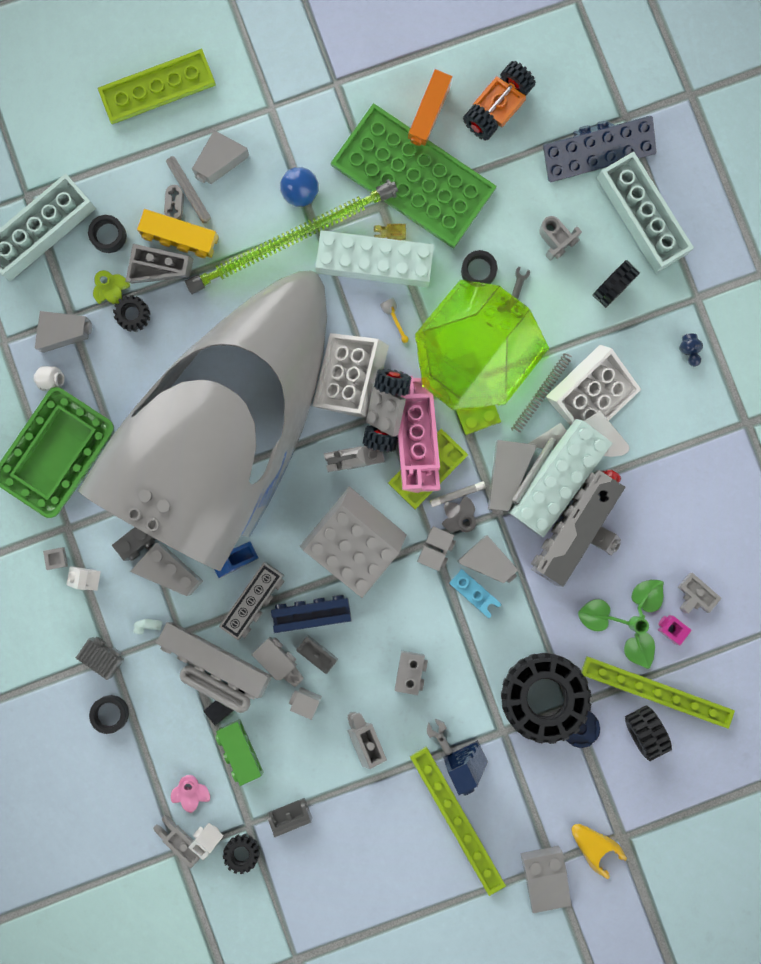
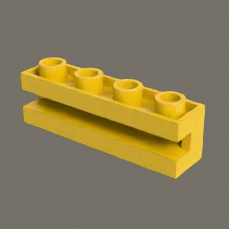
[137,209,219,259]

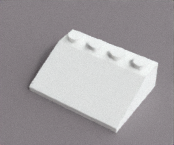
[312,333,389,418]
[546,345,641,425]

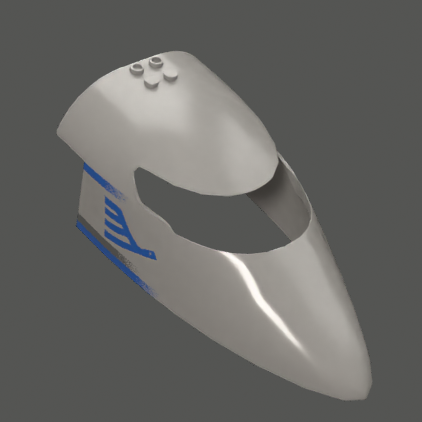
[78,271,327,571]

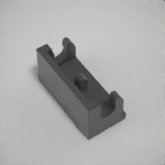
[296,635,338,674]
[268,798,312,837]

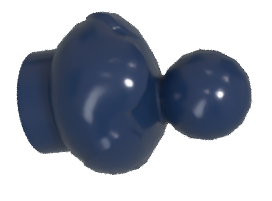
[679,333,703,367]

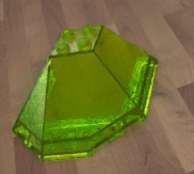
[415,280,549,410]

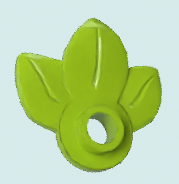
[93,270,130,304]

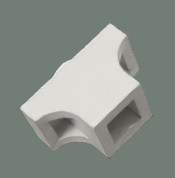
[67,566,101,591]

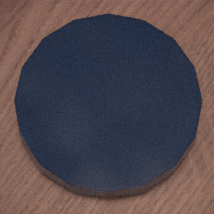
[566,711,600,748]

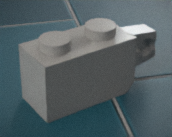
[252,637,304,687]

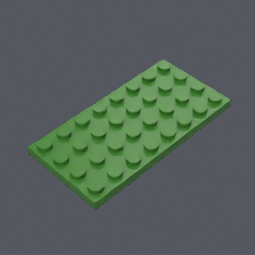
[331,103,497,249]

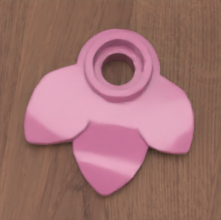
[171,775,210,813]

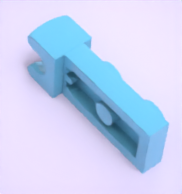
[449,569,502,619]

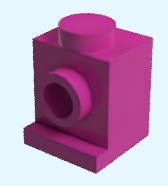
[658,615,692,645]

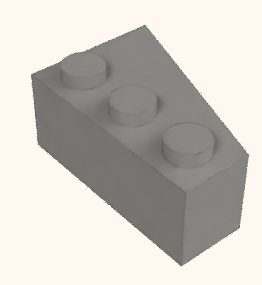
[125,244,194,284]

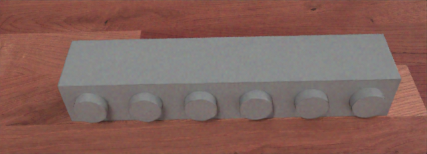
[156,622,272,700]

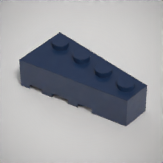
[443,740,488,796]

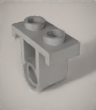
[539,216,582,261]

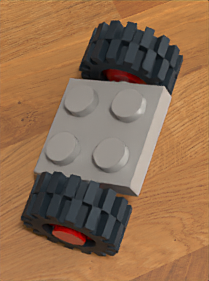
[362,369,412,452]

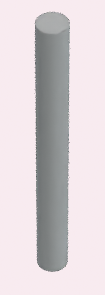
[512,438,557,504]

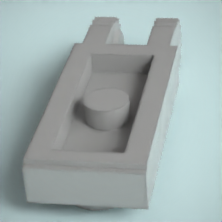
[153,815,200,868]

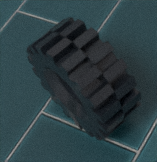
[592,260,640,308]

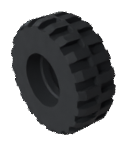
[501,653,592,744]

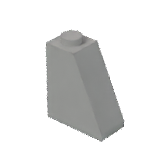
[192,130,249,184]
[35,311,92,353]
[457,535,518,583]

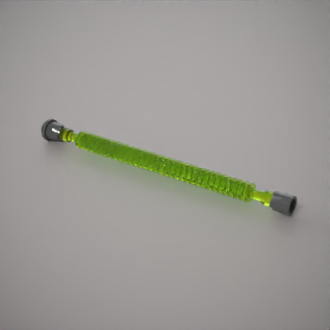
[185,179,398,294]

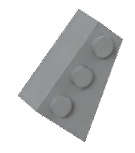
[130,542,203,596]

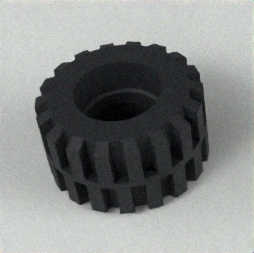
[625,705,672,761]

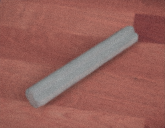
[166,156,211,223]

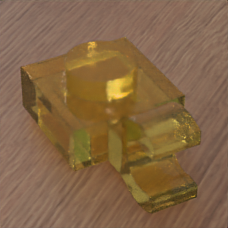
[374,224,406,240]

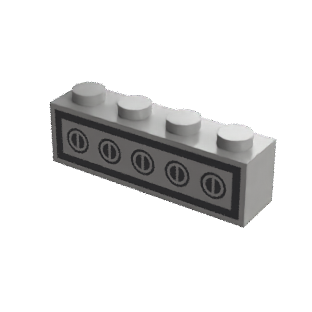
[219,562,284,640]

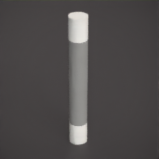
[430,481,486,507]

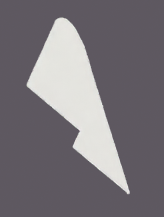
[528,411,629,457]

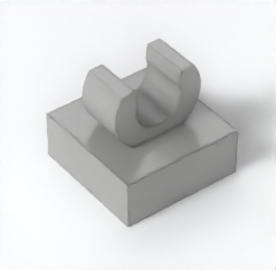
[43,547,68,570]

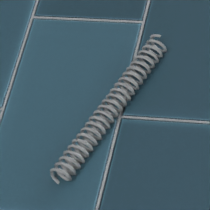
[511,353,572,433]

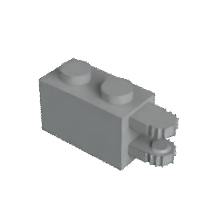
[347,712,387,769]

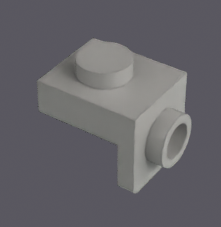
[591,527,621,555]

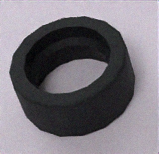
[88,214,127,253]
[461,250,498,289]
[89,695,129,734]

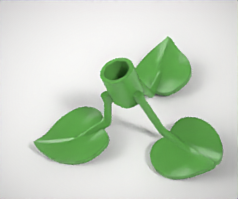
[578,580,664,669]

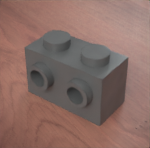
[112,527,156,561]

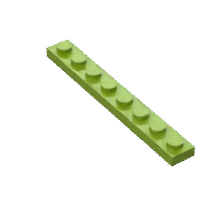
[581,656,735,729]
[410,746,506,896]

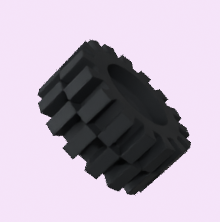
[113,295,151,332]
[223,834,260,874]

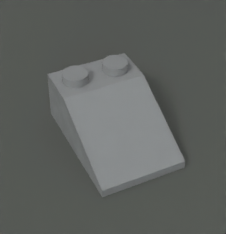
[520,846,571,913]

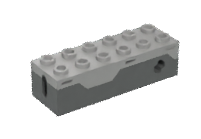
[531,469,626,587]

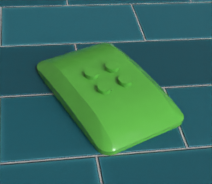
[0,387,114,518]

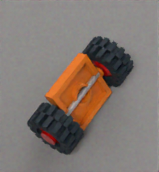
[463,61,536,141]

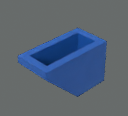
[214,542,259,578]

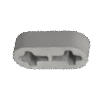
[164,185,184,220]

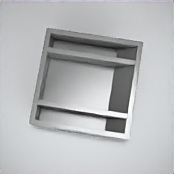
[300,486,407,598]

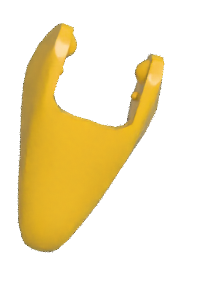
[571,824,627,879]

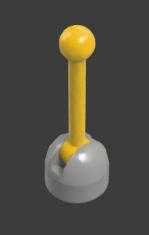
[380,298,409,343]

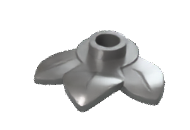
[442,496,476,532]

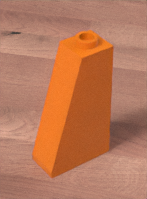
[408,69,453,146]

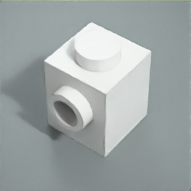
[188,823,223,860]

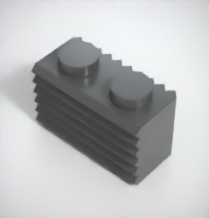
[75,637,124,680]

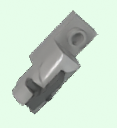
[324,446,385,472]

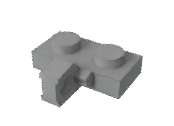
[678,573,722,614]

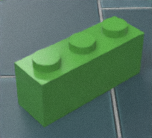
[215,719,264,786]

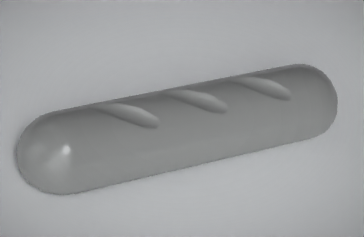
[180,665,250,713]

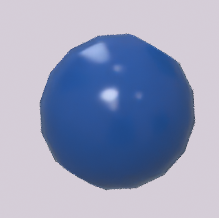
[280,167,319,207]

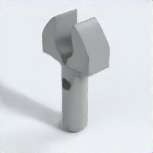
[427,719,452,755]

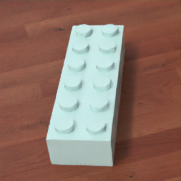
[597,152,694,273]
[0,173,96,281]
[316,230,434,288]
[508,419,613,538]

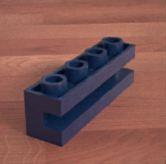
[271,595,352,633]

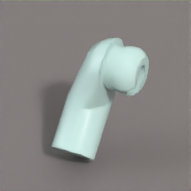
[133,619,162,634]

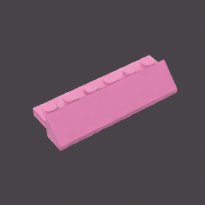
[398,376,440,493]

